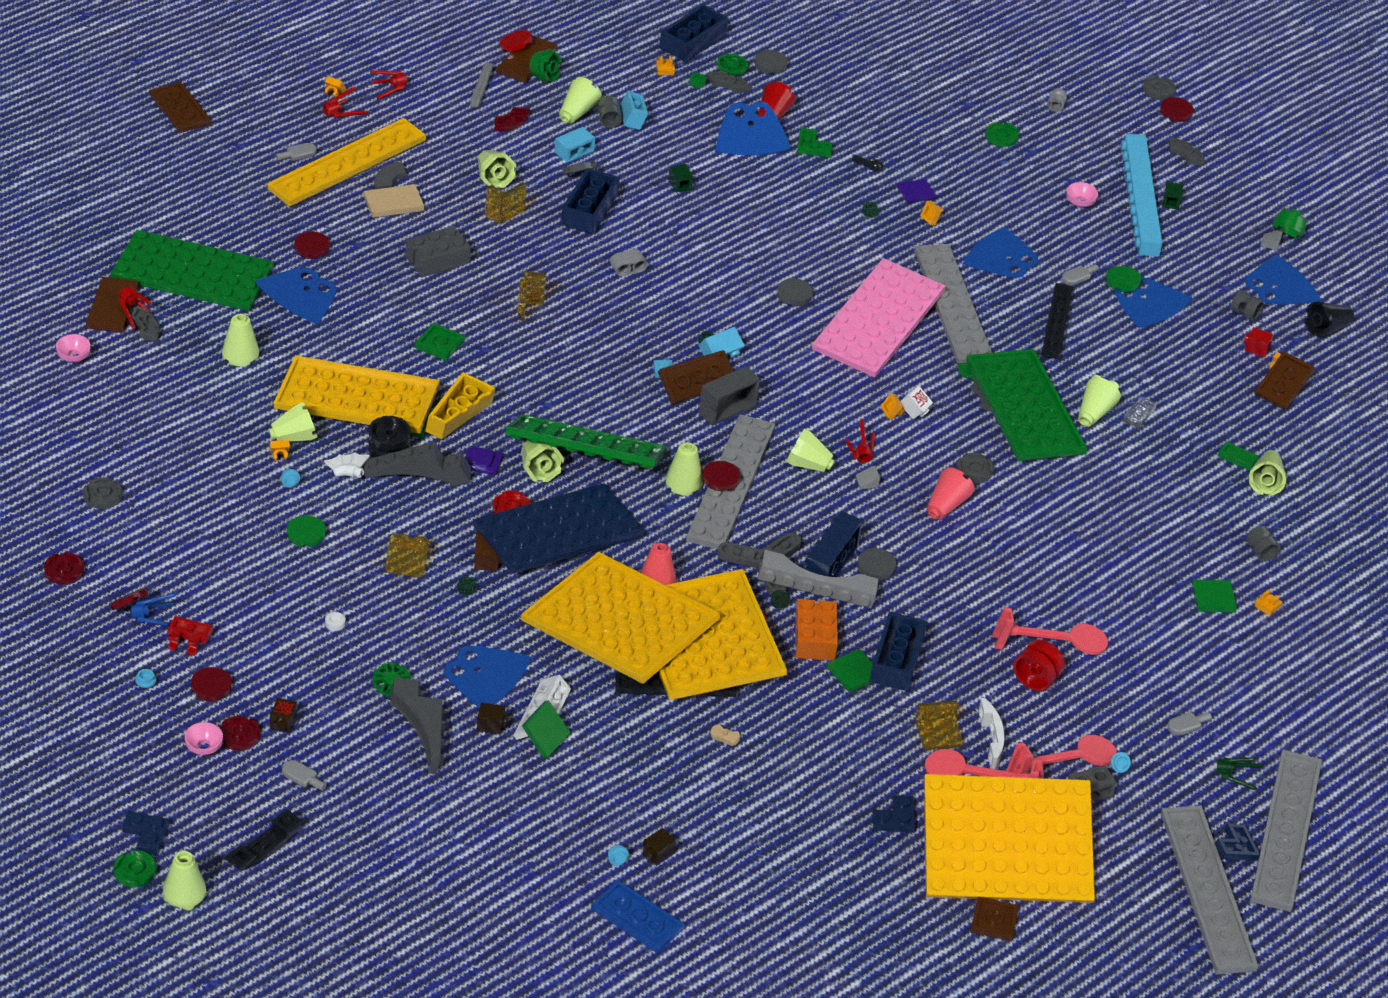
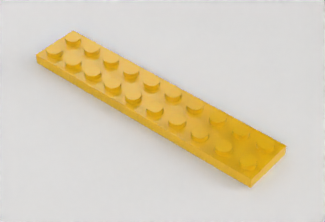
[267,118,426,207]

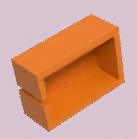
[795,599,838,660]

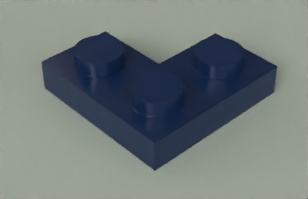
[872,795,915,833]
[122,811,170,856]
[1215,824,1260,861]

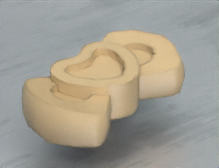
[710,724,740,746]

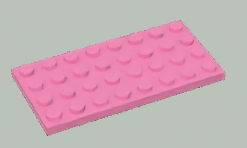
[812,258,946,377]

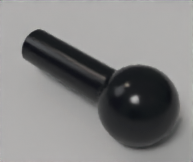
[851,154,883,172]

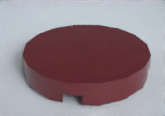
[1160,97,1193,122]
[294,231,330,259]
[702,461,740,491]
[44,552,84,585]
[109,587,149,610]
[191,667,232,701]
[219,715,260,751]

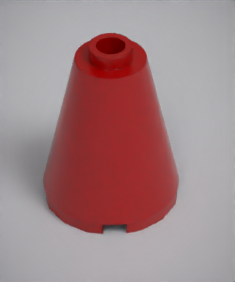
[758,81,796,120]

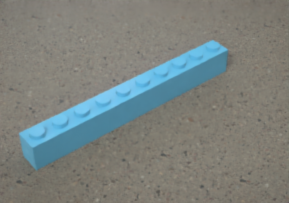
[1121,134,1162,256]

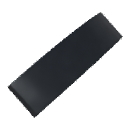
[225,809,302,871]

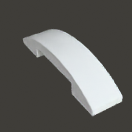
[978,698,1004,769]

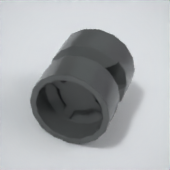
[598,96,622,128]
[1230,290,1264,321]
[1246,526,1281,562]

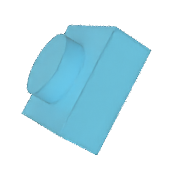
[653,360,673,378]

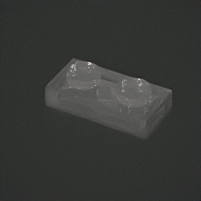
[1123,396,1157,429]

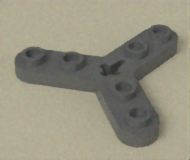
[718,533,801,597]

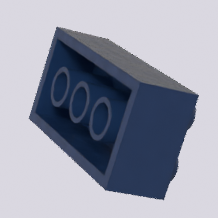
[659,4,728,62]
[561,168,620,234]
[805,511,862,577]
[869,611,927,691]

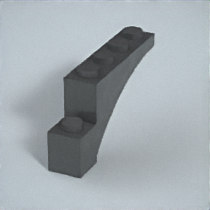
[364,442,471,486]
[390,677,445,774]

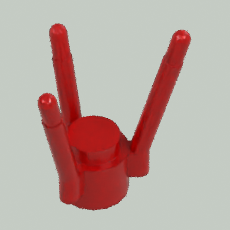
[370,70,407,99]
[323,86,368,118]
[118,286,151,329]
[845,419,875,463]

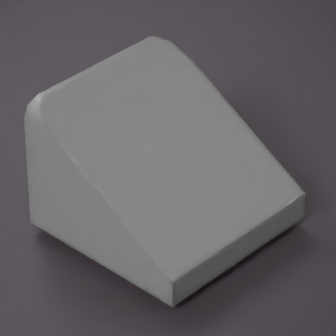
[1261,231,1283,250]
[855,466,880,489]

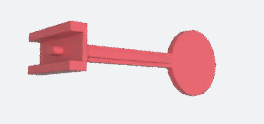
[992,607,1108,655]
[1006,735,1117,774]
[925,749,1044,779]

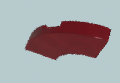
[494,107,530,132]

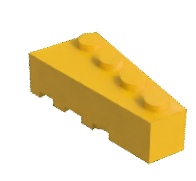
[425,372,496,439]

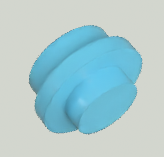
[281,469,300,488]
[135,669,156,688]
[1110,752,1131,773]
[608,845,629,866]

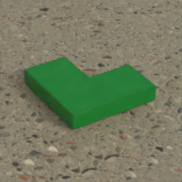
[797,128,832,158]

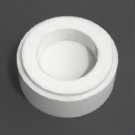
[325,612,345,631]

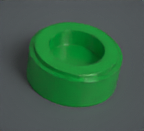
[689,73,706,88]

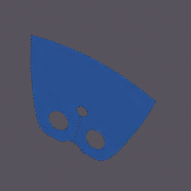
[715,102,791,155]
[963,227,1039,278]
[1245,255,1322,305]
[255,268,336,324]
[1115,277,1194,328]
[444,646,531,708]

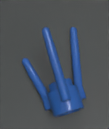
[131,593,176,626]

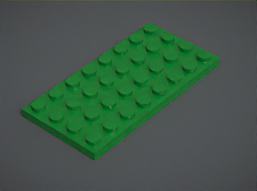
[110,230,274,311]
[966,349,1087,461]
[505,414,668,468]

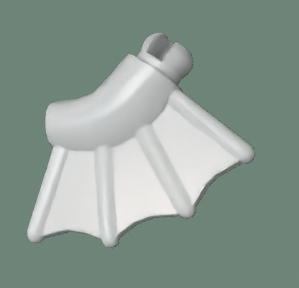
[324,452,370,478]

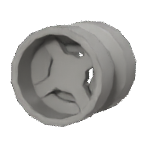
[1047,89,1067,112]

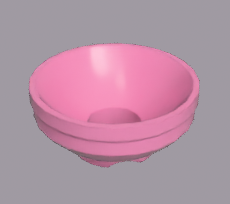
[1066,182,1098,208]
[56,334,91,363]
[185,722,223,755]

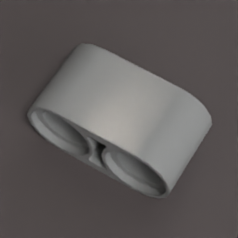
[610,249,648,276]

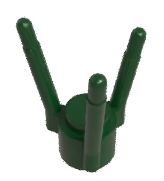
[1216,757,1263,790]

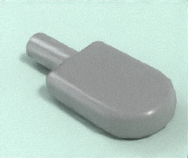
[276,143,317,161]
[1062,264,1099,286]
[1167,712,1212,736]
[282,760,326,791]

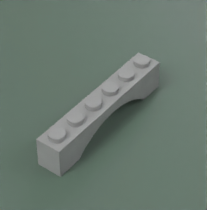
[758,550,878,608]

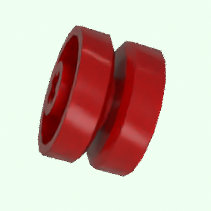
[1013,639,1065,691]

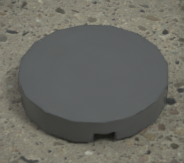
[755,50,788,74]
[1142,75,1176,100]
[562,160,597,174]
[777,278,813,306]
[956,453,994,483]
[83,477,122,509]
[857,548,896,580]

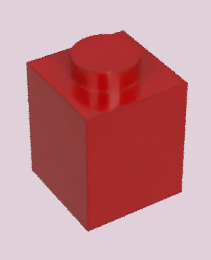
[1244,327,1274,358]

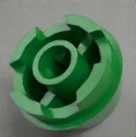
[530,49,562,83]
[1272,208,1307,239]

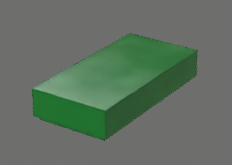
[1218,442,1260,471]

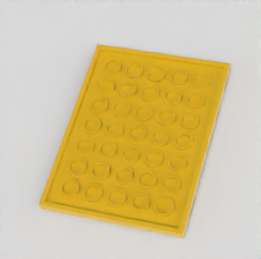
[521,552,720,684]
[658,569,787,700]
[924,774,1095,903]

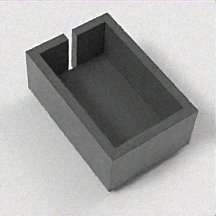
[405,226,471,278]
[699,366,760,426]

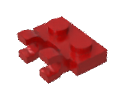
[167,616,213,656]

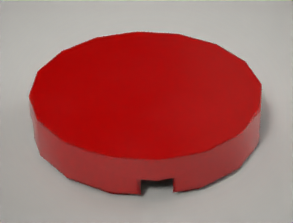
[499,30,533,52]
[493,490,531,513]

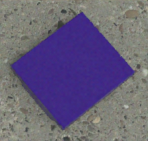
[896,179,936,203]
[465,446,503,476]

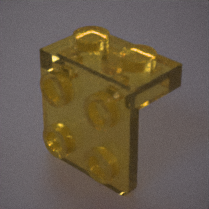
[485,182,526,225]
[518,272,546,322]
[385,533,431,578]
[915,701,963,750]

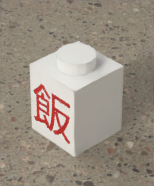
[900,386,933,419]

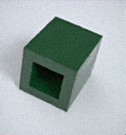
[668,164,693,193]
[1162,181,1183,210]

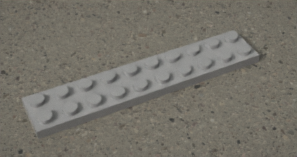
[914,244,992,363]
[686,414,775,550]
[1250,750,1322,912]
[1161,805,1258,975]

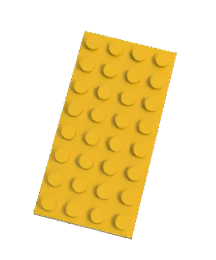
[273,355,440,434]

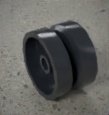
[368,416,410,458]

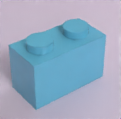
[620,90,648,130]
[554,127,595,163]
[698,327,745,358]

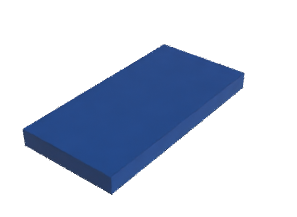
[591,880,685,954]

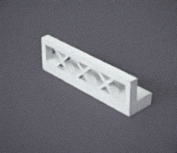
[513,675,571,740]

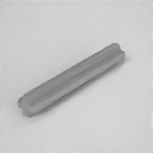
[470,62,493,108]

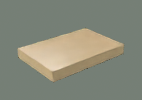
[364,184,424,218]

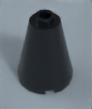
[1305,301,1354,337]

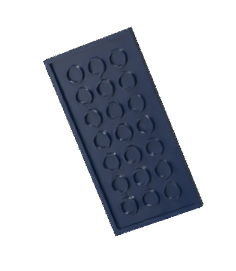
[473,483,645,574]

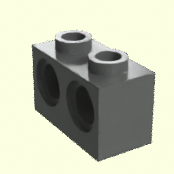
[1068,765,1116,802]

